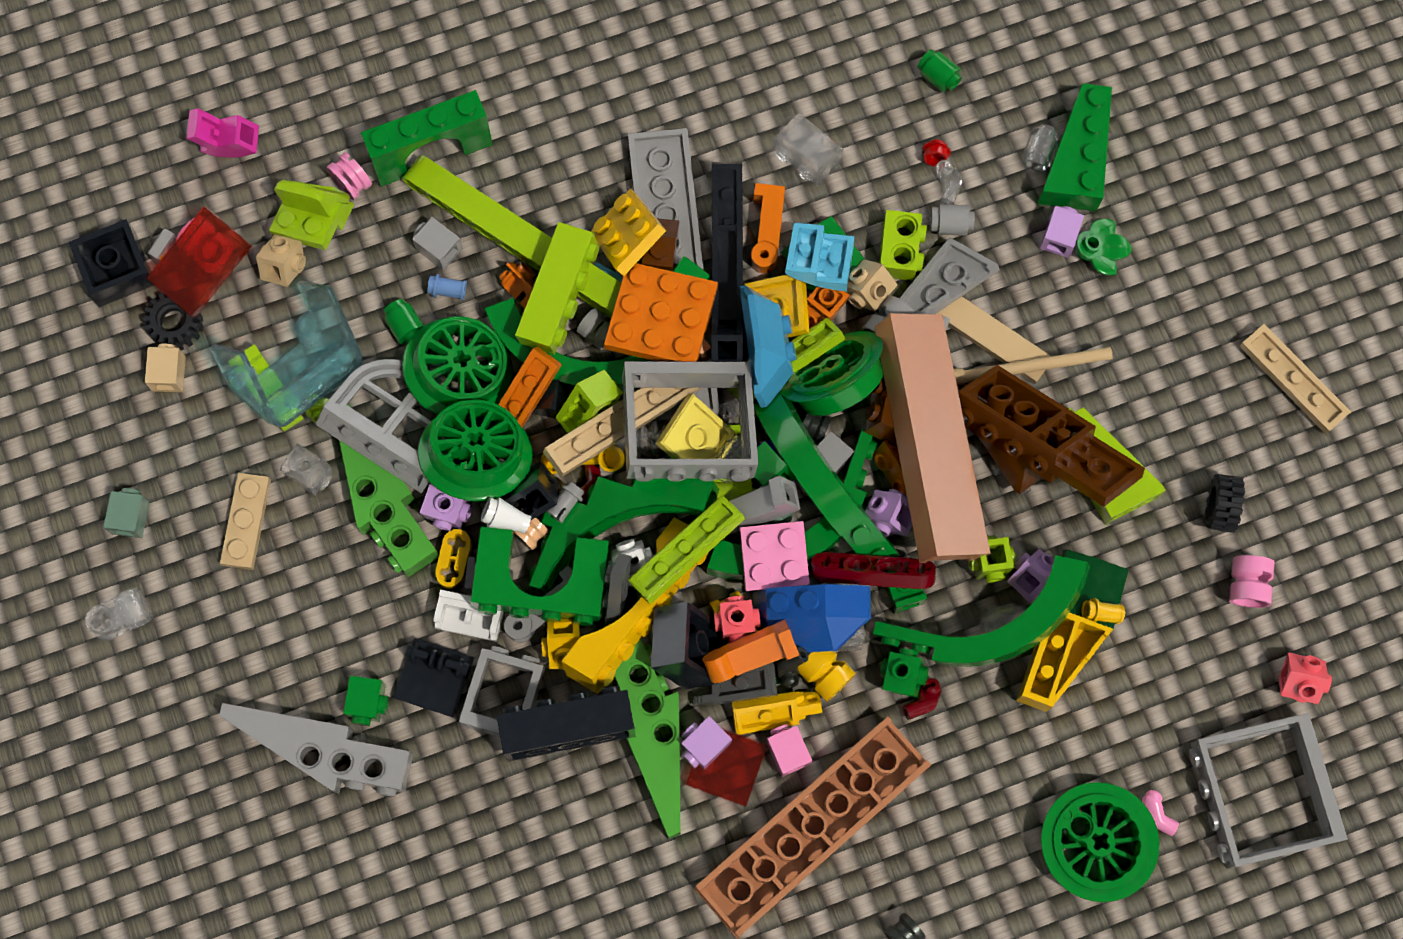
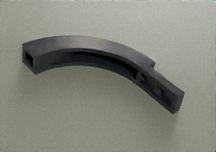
[711,162,743,362]

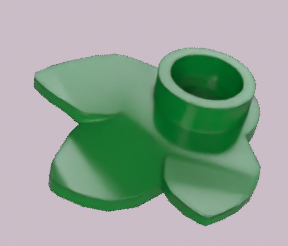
[1074,219,1132,276]

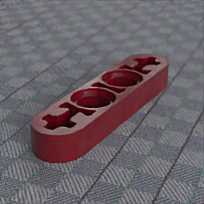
[812,552,936,589]

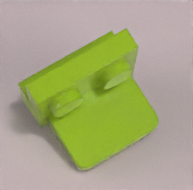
[269,180,354,251]

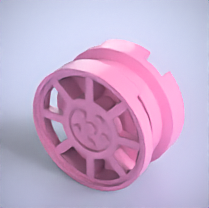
[326,152,372,200]

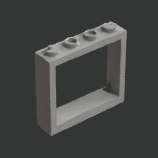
[622,362,758,482]
[1189,713,1348,869]

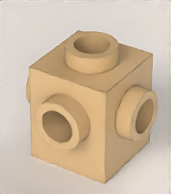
[256,234,306,287]
[847,259,898,311]

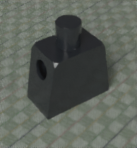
[499,462,560,520]

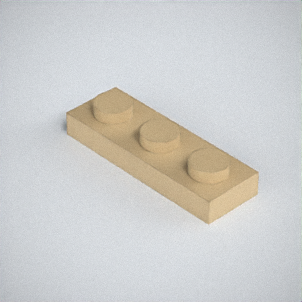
[220,473,271,570]

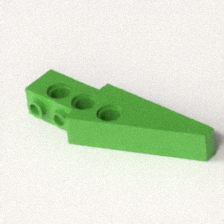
[339,404,439,578]
[614,639,681,839]

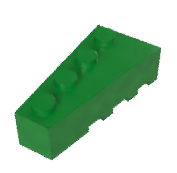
[1037,83,1112,211]

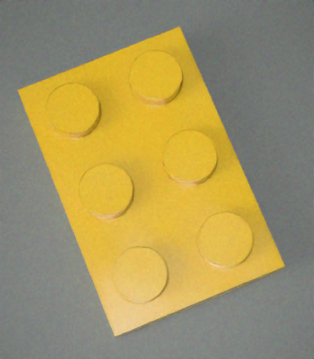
[590,188,666,276]

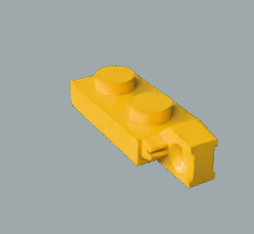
[732,691,822,735]

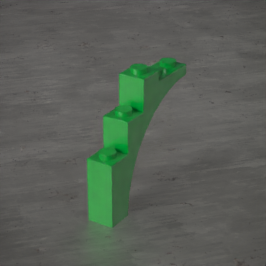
[529,476,720,595]

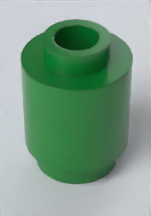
[917,49,962,92]
[383,299,424,345]

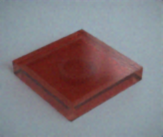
[685,730,767,807]

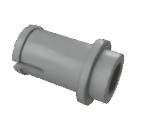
[546,481,584,523]

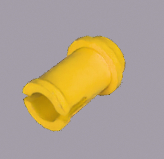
[1081,598,1125,625]

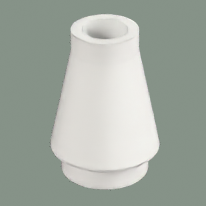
[481,497,531,534]

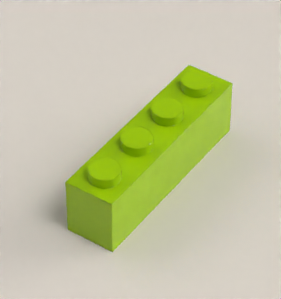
[515,222,599,355]

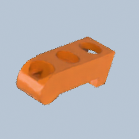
[751,183,785,274]
[703,619,800,683]

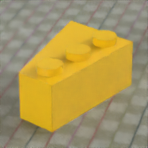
[1016,613,1113,712]

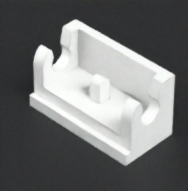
[434,590,504,642]

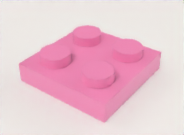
[739,521,810,591]

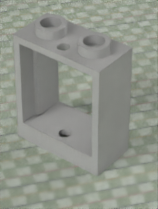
[459,646,545,737]

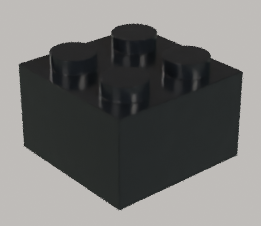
[69,219,156,307]
[650,601,720,690]

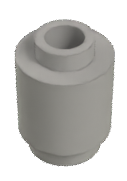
[930,204,975,236]

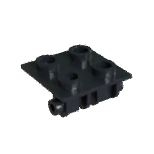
[393,638,474,718]

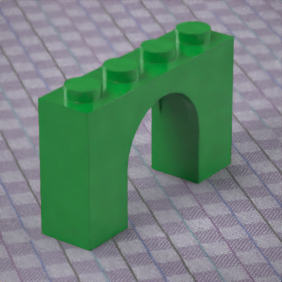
[361,90,493,187]
[471,527,609,626]

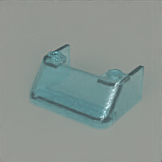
[209,280,362,427]

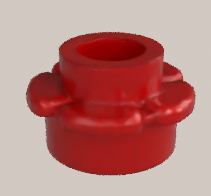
[922,139,951,167]

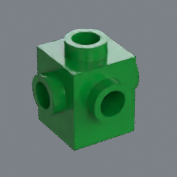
[881,648,929,698]

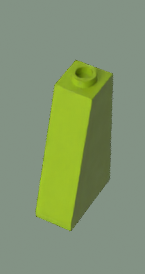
[1069,407,1166,525]

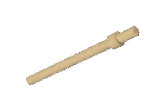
[954,347,1113,387]

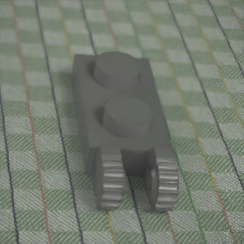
[693,663,777,706]

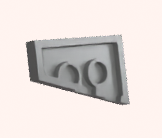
[899,237,1000,314]

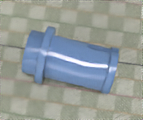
[427,274,467,300]

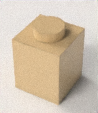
[145,343,186,392]

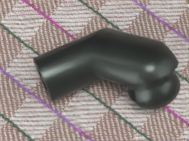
[777,647,809,688]

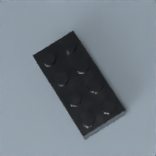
[496,686,636,762]

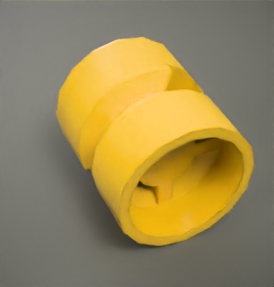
[798,651,856,702]

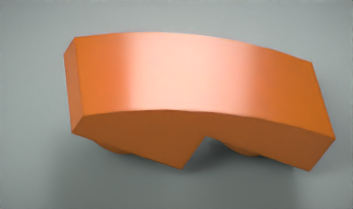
[799,286,850,336]

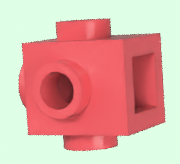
[714,596,760,643]
[1278,652,1332,705]

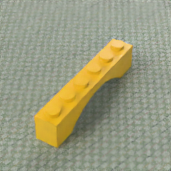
[561,517,708,694]

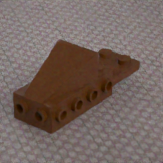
[958,365,1145,507]

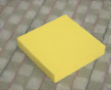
[655,394,736,459]

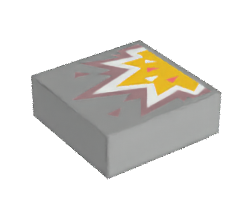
[148,229,178,269]

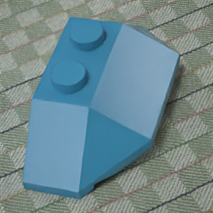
[739,285,797,408]

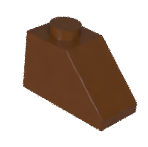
[642,218,680,272]

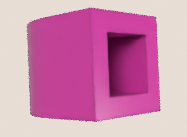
[186,108,259,158]

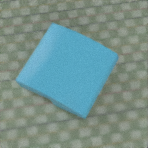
[785,223,854,292]

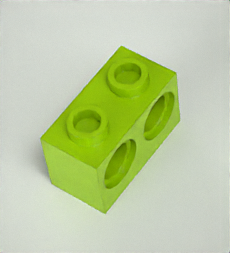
[879,210,927,281]
[556,370,623,433]

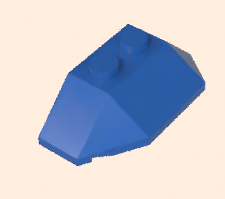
[752,584,871,653]

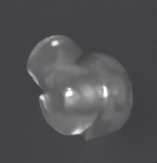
[936,160,962,205]

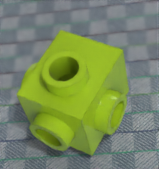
[968,535,1016,583]

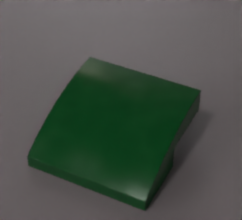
[1062,550,1128,629]

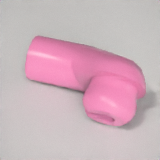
[1142,790,1179,837]

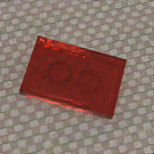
[147,206,253,318]

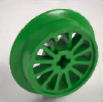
[402,317,513,415]
[780,331,883,416]
[417,400,532,501]
[1041,782,1160,902]

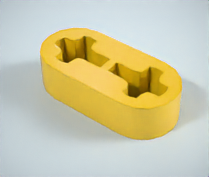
[435,529,472,590]

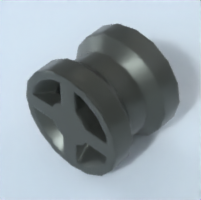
[802,413,832,444]
[885,912,926,939]

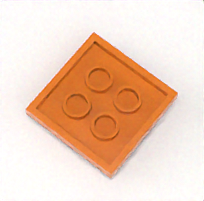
[604,263,718,362]

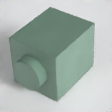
[103,488,150,538]

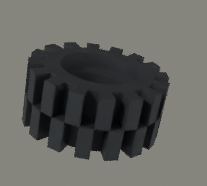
[143,291,204,350]
[1205,474,1245,533]

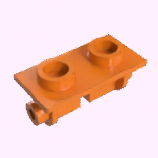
[499,262,536,309]
[873,440,907,498]

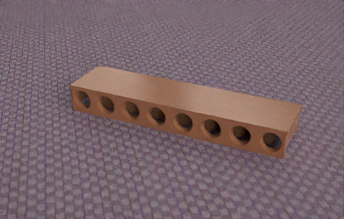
[874,313,991,563]
[694,716,931,939]

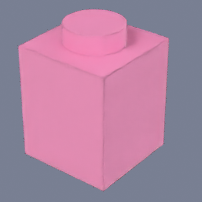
[766,724,812,777]

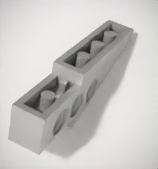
[219,703,413,797]

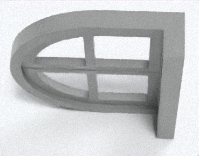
[315,359,458,494]

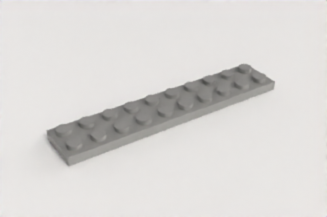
[628,128,720,424]

